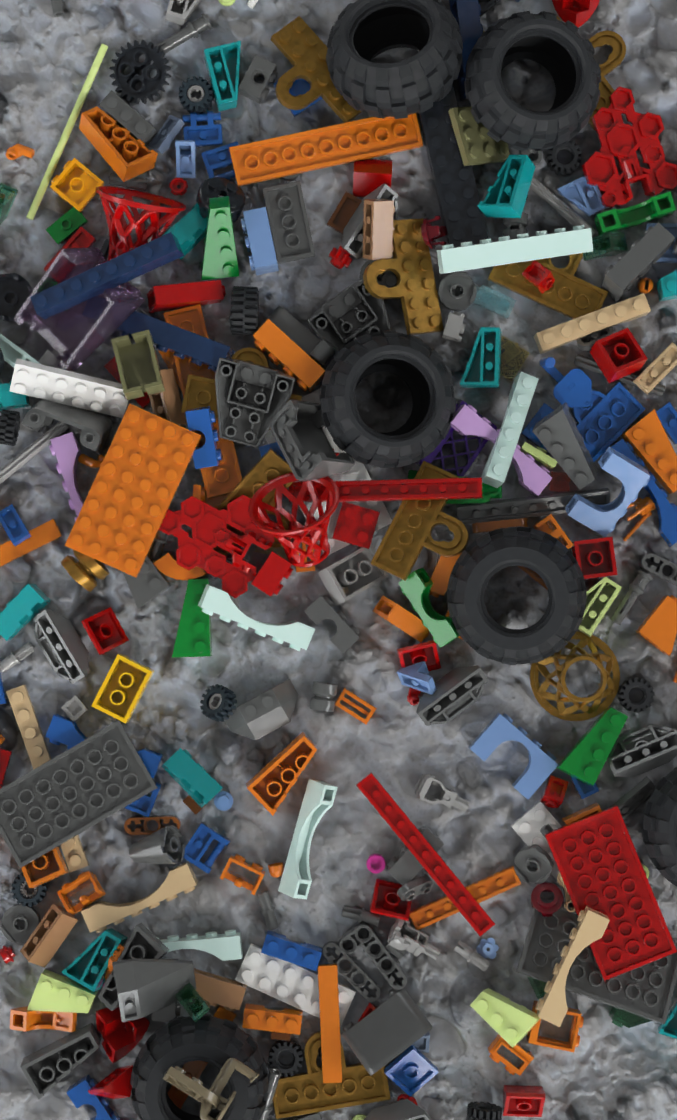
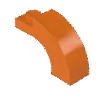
[153,553,207,580]
[9,1006,77,1032]

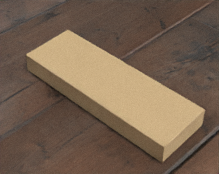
[633,342,677,395]

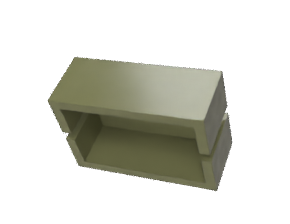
[111,330,165,400]

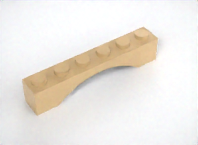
[534,293,651,354]
[81,861,198,933]
[536,906,610,1027]

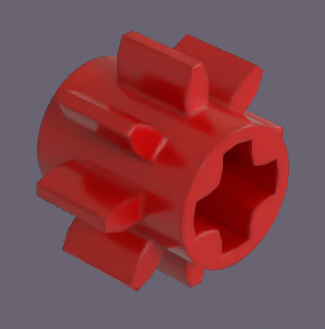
[329,246,352,270]

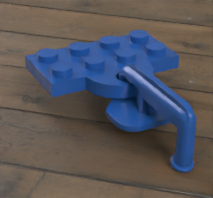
[539,357,645,462]

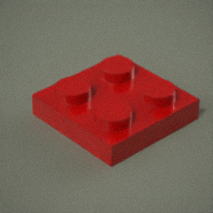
[332,502,380,549]

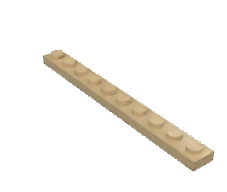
[6,685,89,872]

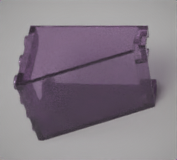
[14,247,145,371]

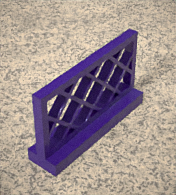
[415,400,497,477]

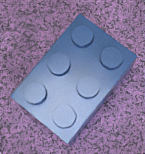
[240,207,279,275]

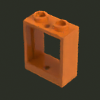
[526,1001,584,1052]

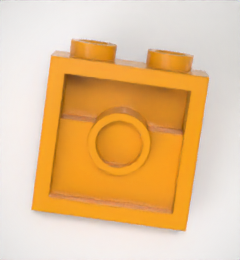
[50,158,105,212]

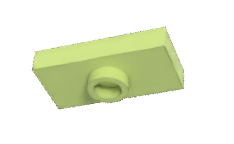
[520,442,558,469]

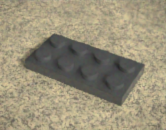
[263,181,315,264]

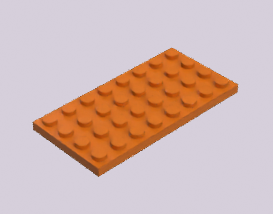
[64,403,201,578]

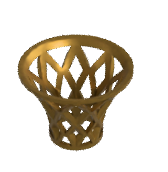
[530,631,620,721]

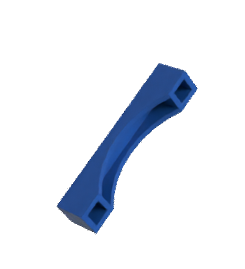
[602,439,677,547]
[45,714,163,778]

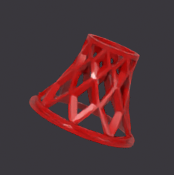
[95,186,186,261]
[248,472,340,567]

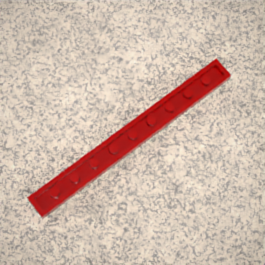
[289,478,482,503]
[356,773,495,936]

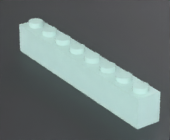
[437,225,593,274]

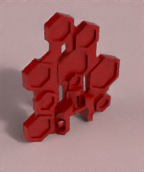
[582,86,677,208]
[159,494,278,598]

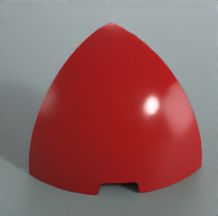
[552,0,600,27]
[96,1007,150,1063]

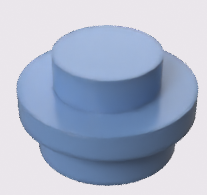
[214,791,233,811]

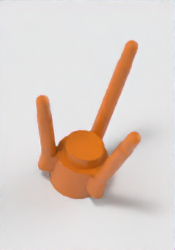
[623,497,656,541]

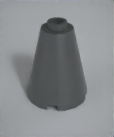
[129,825,185,864]

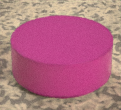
[366,853,386,874]

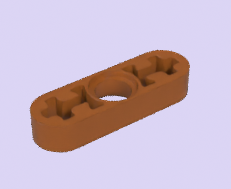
[472,518,528,533]
[124,815,181,835]

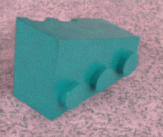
[0,584,51,641]
[162,748,223,808]

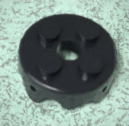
[196,177,245,223]
[0,273,35,322]

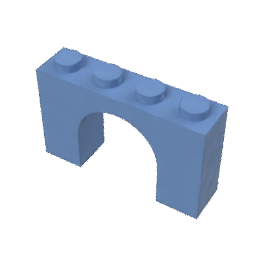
[565,446,650,537]
[469,713,558,800]

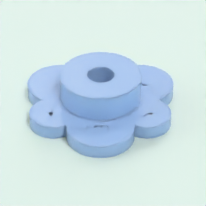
[476,937,499,959]

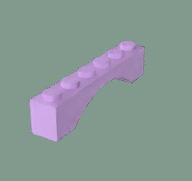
[450,404,552,496]
[49,432,84,521]

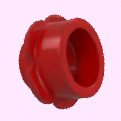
[169,177,188,196]
[0,945,16,964]

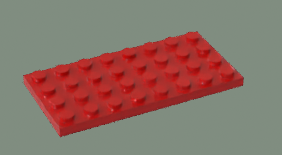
[544,805,677,981]

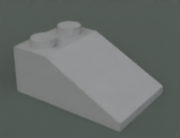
[317,544,389,606]

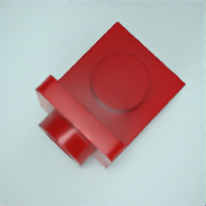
[522,260,555,294]
[540,775,569,808]

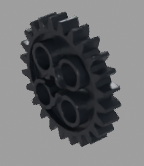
[110,40,171,104]

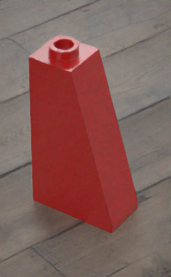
[147,280,226,313]

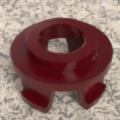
[421,216,447,249]
[531,882,563,917]

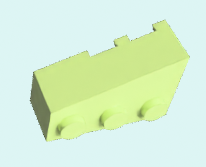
[578,577,622,637]
[27,969,98,1013]
[470,988,541,1048]

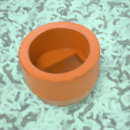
[637,277,654,294]
[268,862,284,878]

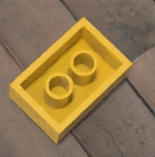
[91,653,154,724]

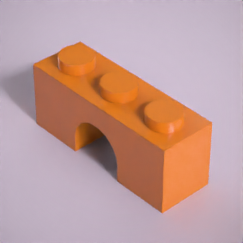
[242,1003,303,1035]

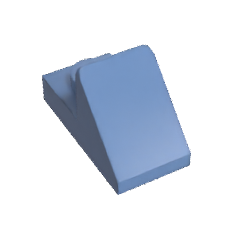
[175,140,197,178]
[397,661,437,695]

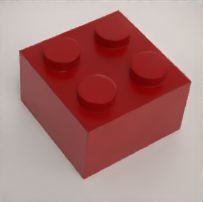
[590,328,648,383]
[572,537,618,579]
[251,551,294,597]

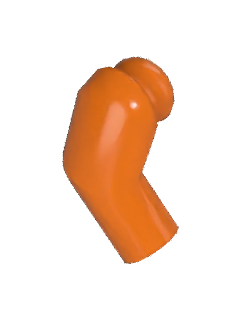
[5,144,35,160]
[78,454,105,468]

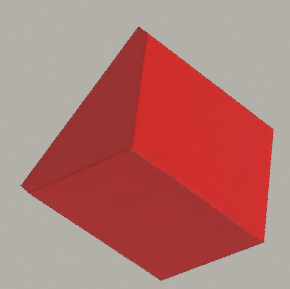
[353,159,392,197]
[81,607,129,655]
[397,640,441,671]
[370,879,412,921]
[88,1065,133,1099]
[503,1085,545,1117]

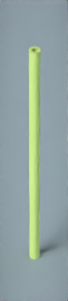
[26,44,108,220]

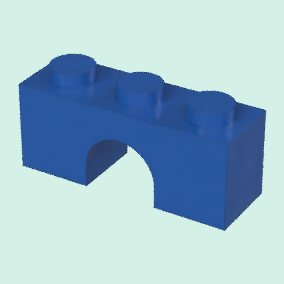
[185,406,222,469]
[261,930,323,971]
[66,1074,120,1120]

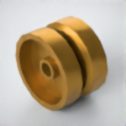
[61,550,110,592]

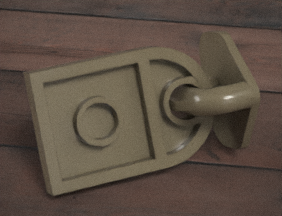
[163,1058,259,1120]

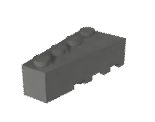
[601,222,676,303]
[532,402,598,490]
[123,554,171,609]
[98,923,169,1011]
[20,1023,101,1100]

